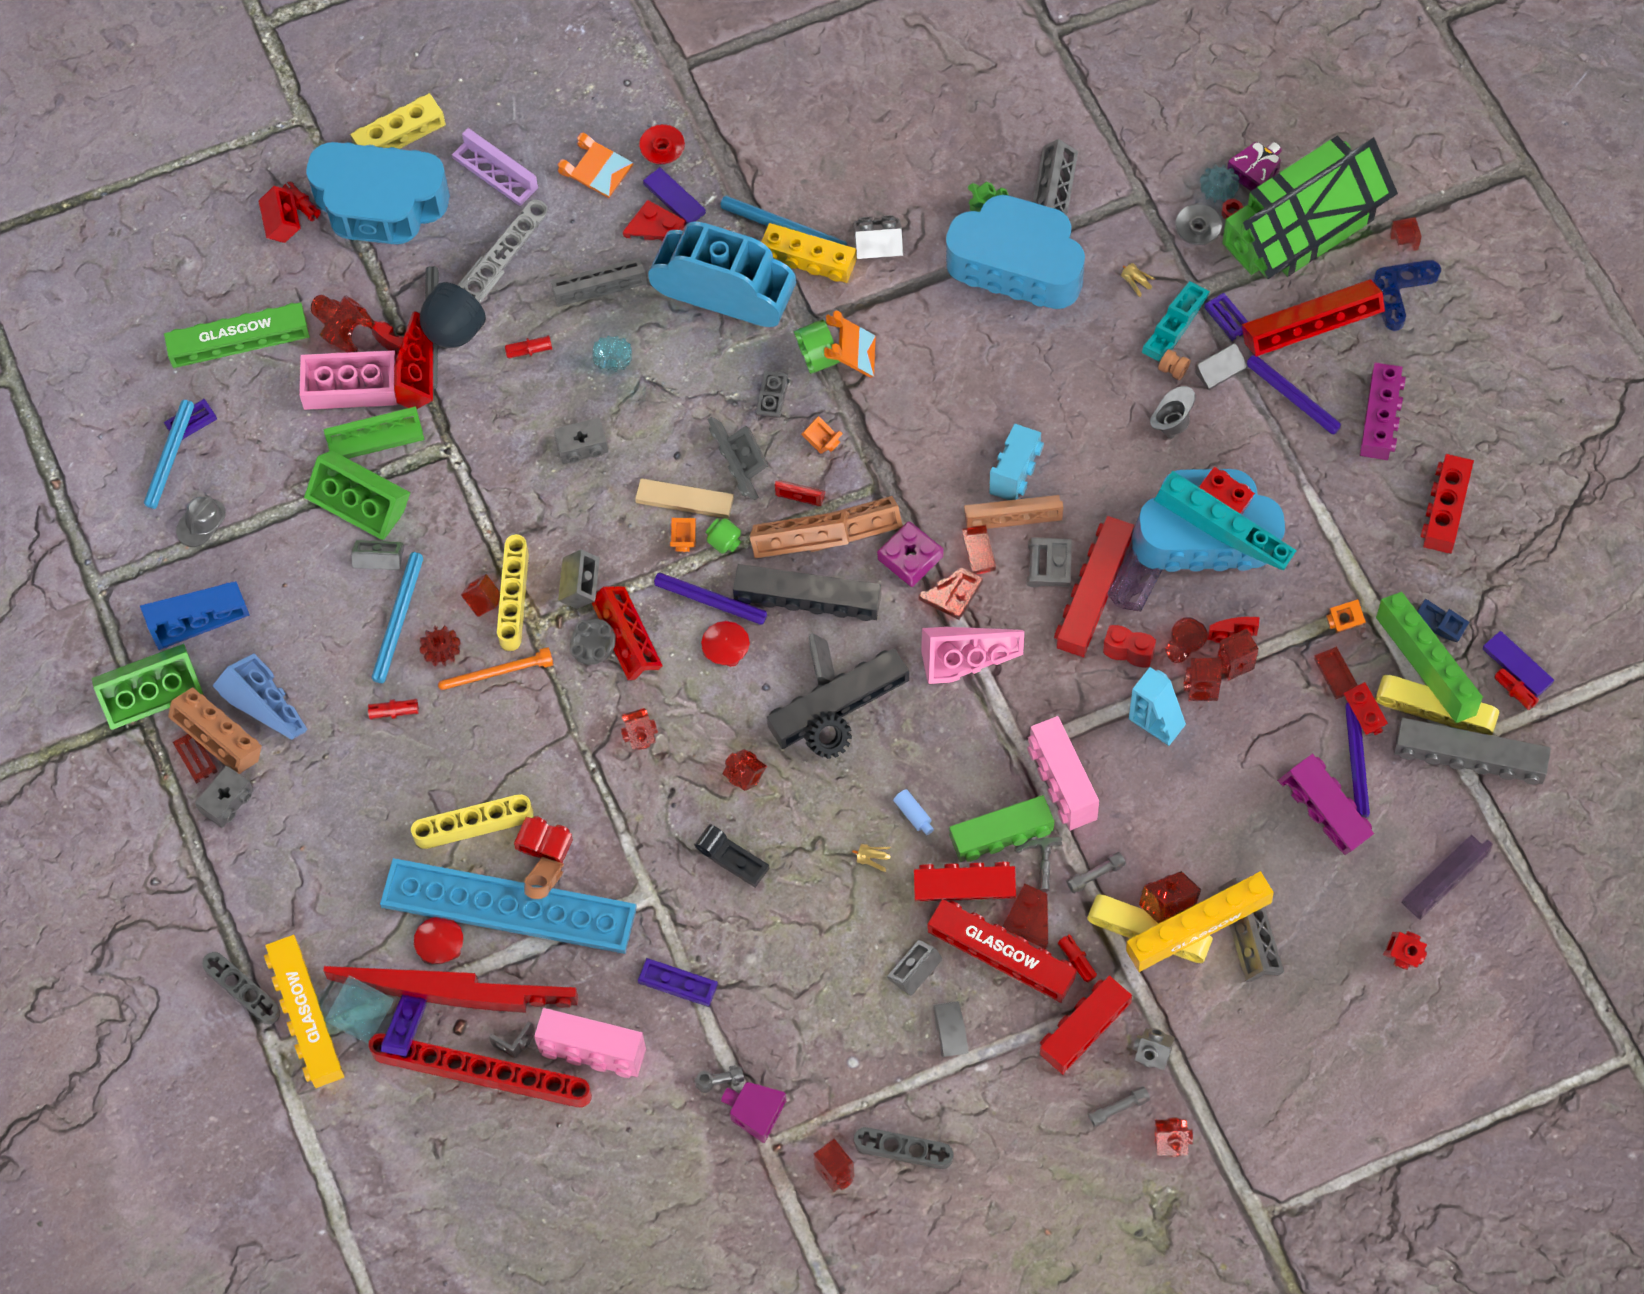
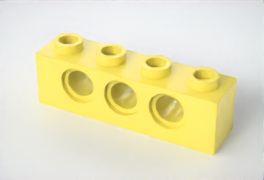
[350,93,446,149]

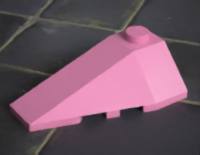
[921,627,1024,684]

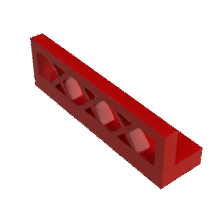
[591,586,663,680]

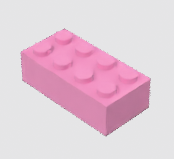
[299,351,398,410]
[1027,716,1099,830]
[534,1008,646,1078]

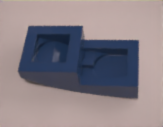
[1417,598,1470,642]

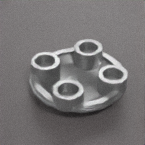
[570,619,616,665]

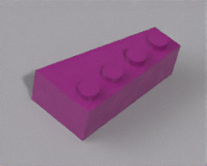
[1277,753,1374,855]

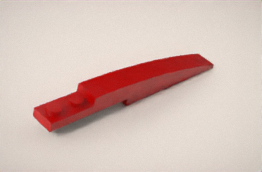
[323,966,578,1013]

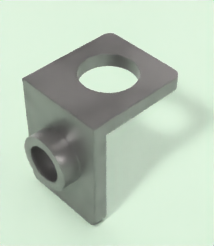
[489,1021,534,1059]

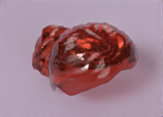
[1165,617,1208,663]

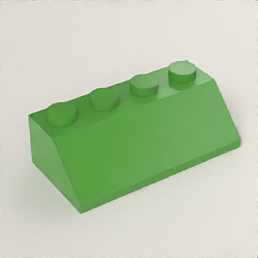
[304,451,411,540]
[92,644,204,730]

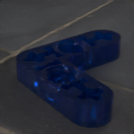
[1373,260,1441,331]

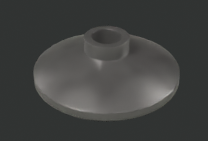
[1176,204,1222,245]

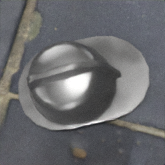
[1150,386,1195,439]
[176,496,226,547]

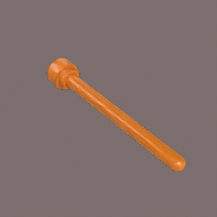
[438,647,554,690]

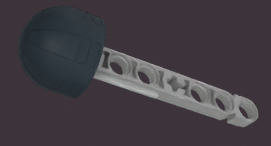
[420,199,547,348]

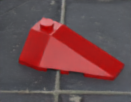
[394,311,433,409]

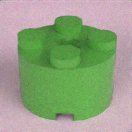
[793,319,840,374]

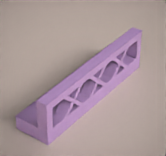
[452,128,538,206]

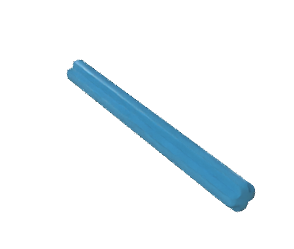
[720,196,847,246]
[372,552,423,684]

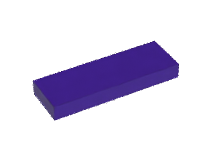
[643,167,706,225]
[1482,630,1554,697]
[637,958,718,1007]
[381,995,427,1056]

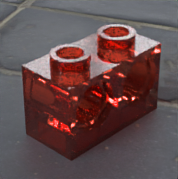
[1183,658,1222,701]

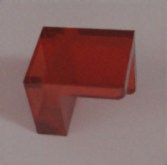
[1390,217,1422,251]
[461,574,500,617]

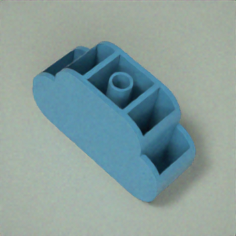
[306,142,450,244]
[946,195,1085,309]
[648,222,796,327]
[1132,469,1285,572]

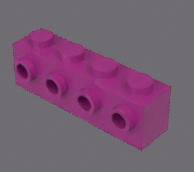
[1360,362,1406,460]

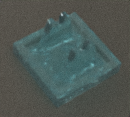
[324,975,394,1044]

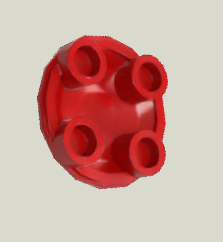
[701,621,750,667]
[414,917,464,964]

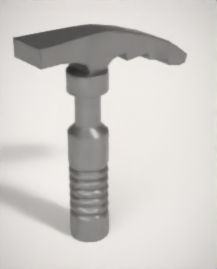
[1015,837,1062,892]

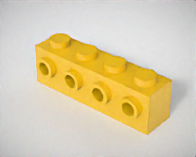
[761,223,857,283]

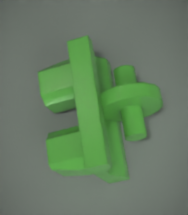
[968,181,1009,212]

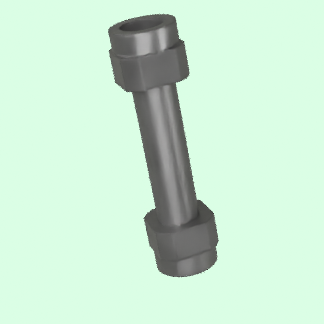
[1066,852,1126,894]
[1088,1086,1150,1127]

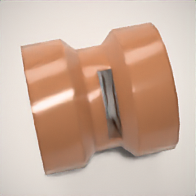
[1158,349,1190,380]

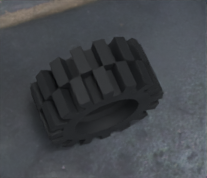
[803,711,852,759]

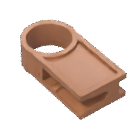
[524,857,564,899]

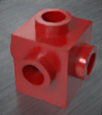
[1383,931,1427,970]

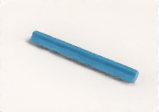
[144,399,194,509]

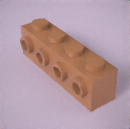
[168,687,262,774]

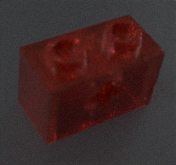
[1216,629,1259,681]
[1139,871,1201,923]
[813,1139,855,1192]

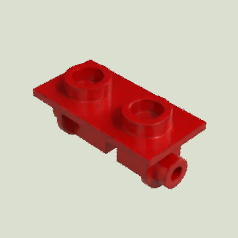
[1343,682,1388,735]

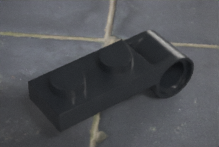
[694,824,770,888]

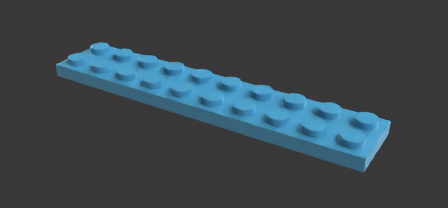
[380,858,637,954]

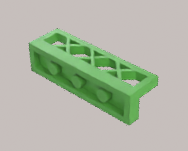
[323,406,425,459]

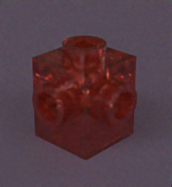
[621,708,658,750]
[722,749,767,791]
[1155,1117,1193,1157]

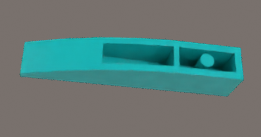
[1154,471,1297,571]

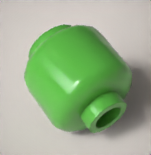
[705,518,742,554]

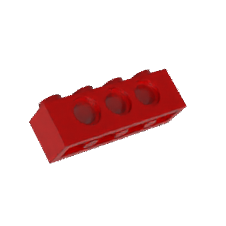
[1420,454,1474,554]

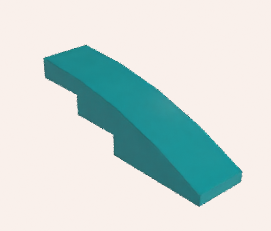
[1142,281,1210,362]

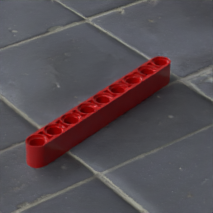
[369,1033,592,1108]

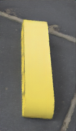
[497,534,529,651]
[1375,675,1499,736]
[411,794,533,849]
[1087,894,1213,963]

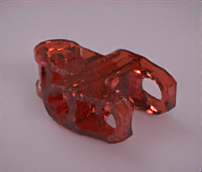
[310,295,375,353]

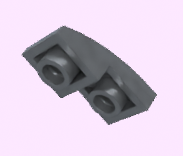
[756,371,788,418]
[933,1001,969,1057]

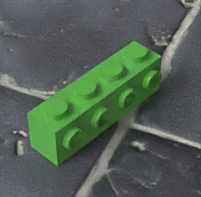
[949,795,1054,862]

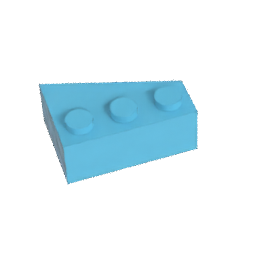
[989,424,1044,500]
[1129,667,1186,746]

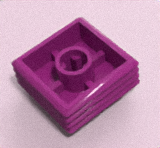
[877,521,943,587]

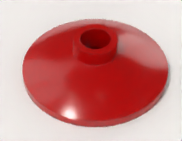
[639,124,685,164]

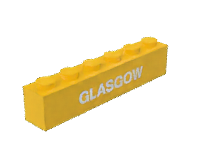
[1126,871,1274,972]
[264,935,345,1088]

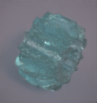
[1200,163,1239,203]
[593,335,632,372]

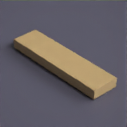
[635,479,734,519]

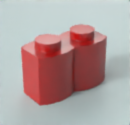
[1103,625,1156,668]
[514,816,573,863]

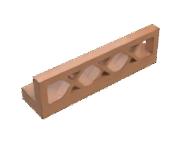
[964,495,1063,531]
[810,496,903,553]
[750,511,849,558]

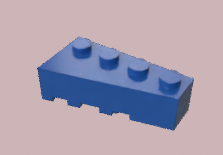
[140,581,250,650]

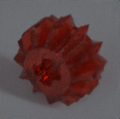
[419,625,461,667]

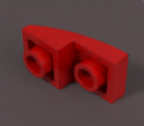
[369,320,404,356]
[1207,617,1260,644]

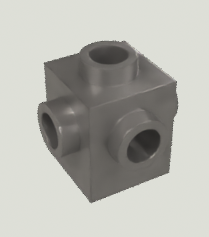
[1133,1028,1175,1070]

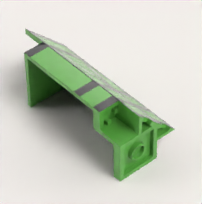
[1222,135,1398,279]

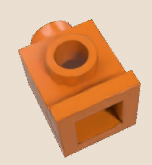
[1326,600,1366,633]

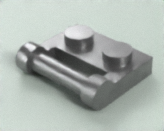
[1027,538,1072,587]

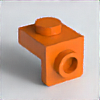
[801,416,843,454]
[670,518,696,552]

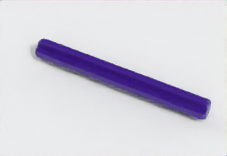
[1247,354,1341,434]
[654,572,767,625]
[1345,703,1370,818]

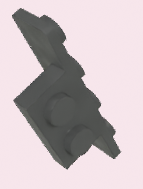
[708,417,769,500]

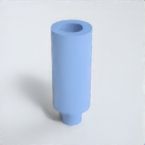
[893,789,934,835]

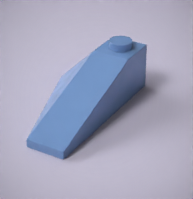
[213,653,308,740]

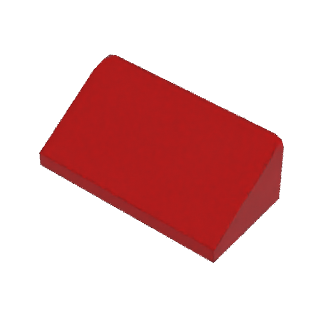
[775,480,825,506]

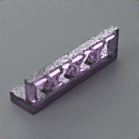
[1108,547,1163,612]
[1402,835,1493,920]

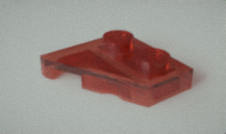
[919,568,983,620]
[1003,884,1048,949]

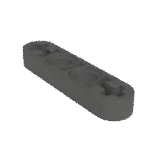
[202,952,280,1025]
[854,1127,953,1169]

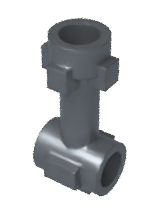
[694,1065,744,1093]

